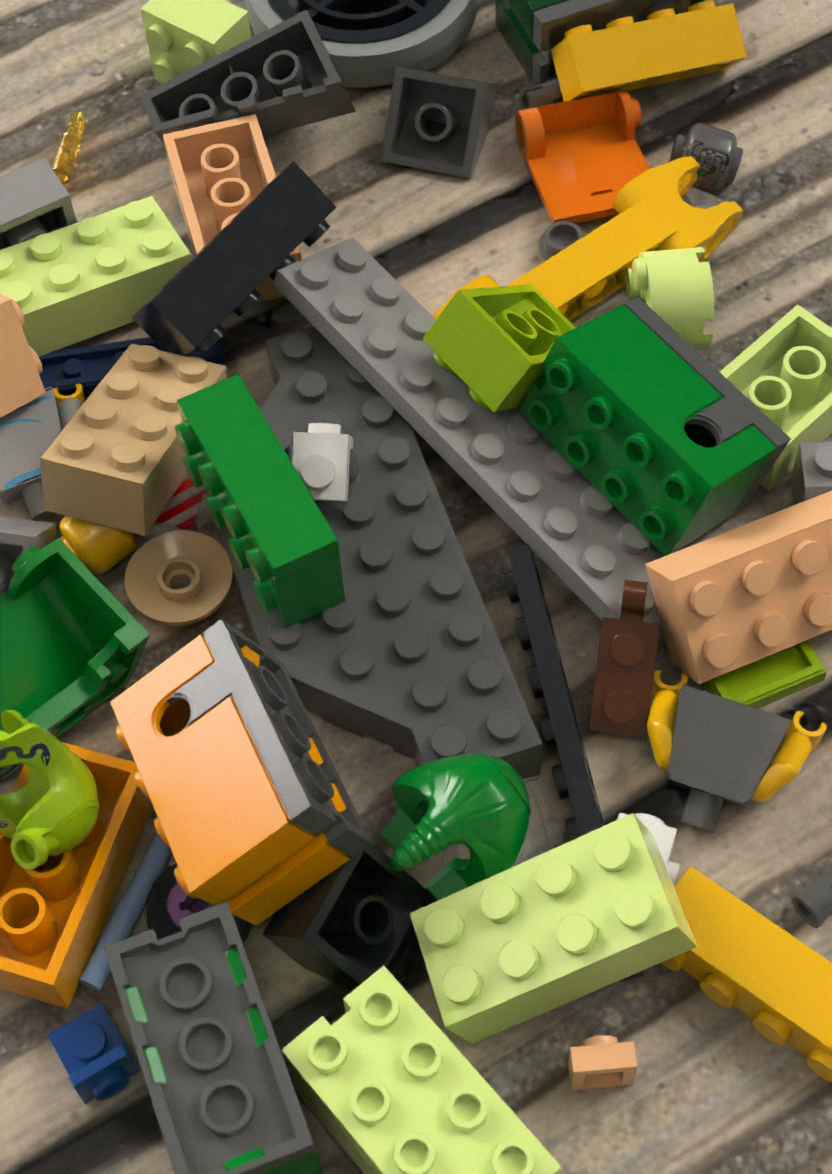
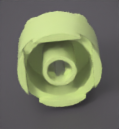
[626,247,714,350]

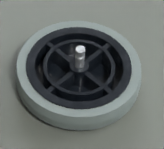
[245,0,478,87]

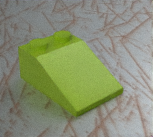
[422,284,576,412]

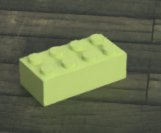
[0,196,192,357]
[410,813,698,1044]

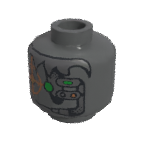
[669,123,743,193]

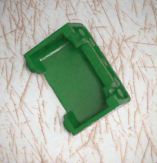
[0,538,150,782]

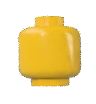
[59,516,137,574]

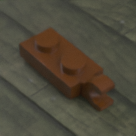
[589,580,660,738]

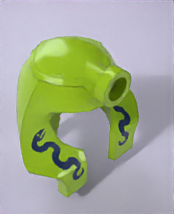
[0,710,100,870]

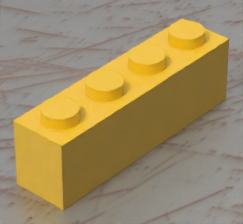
[551,0,747,102]
[661,866,832,1083]

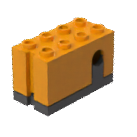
[110,619,372,926]

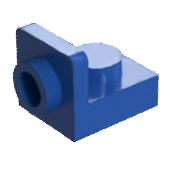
[48,1002,140,1104]

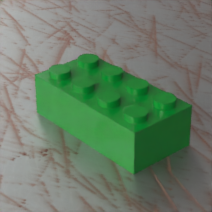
[175,374,346,629]

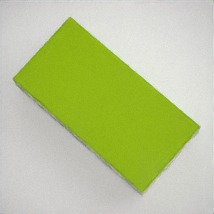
[702,640,827,709]

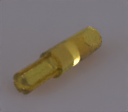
[51,111,87,184]

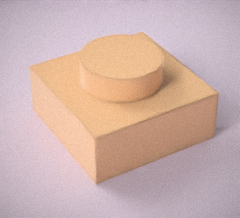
[568,1035,638,1091]

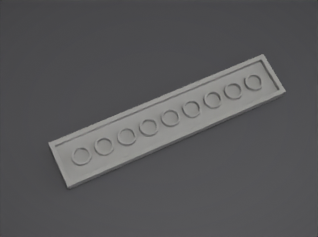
[273,237,665,625]

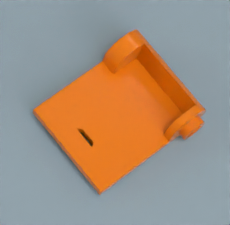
[515,90,650,223]

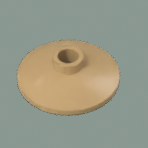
[124,530,233,626]

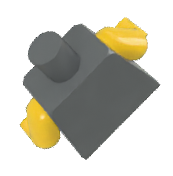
[647,670,827,833]

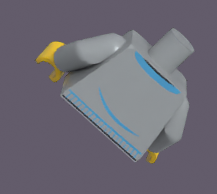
[0,383,85,521]

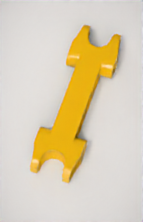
[432,156,744,321]

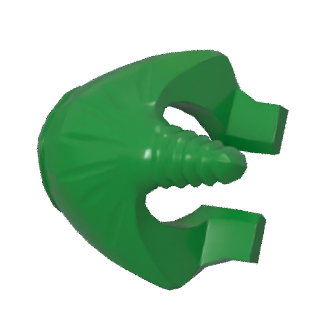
[379,752,531,901]

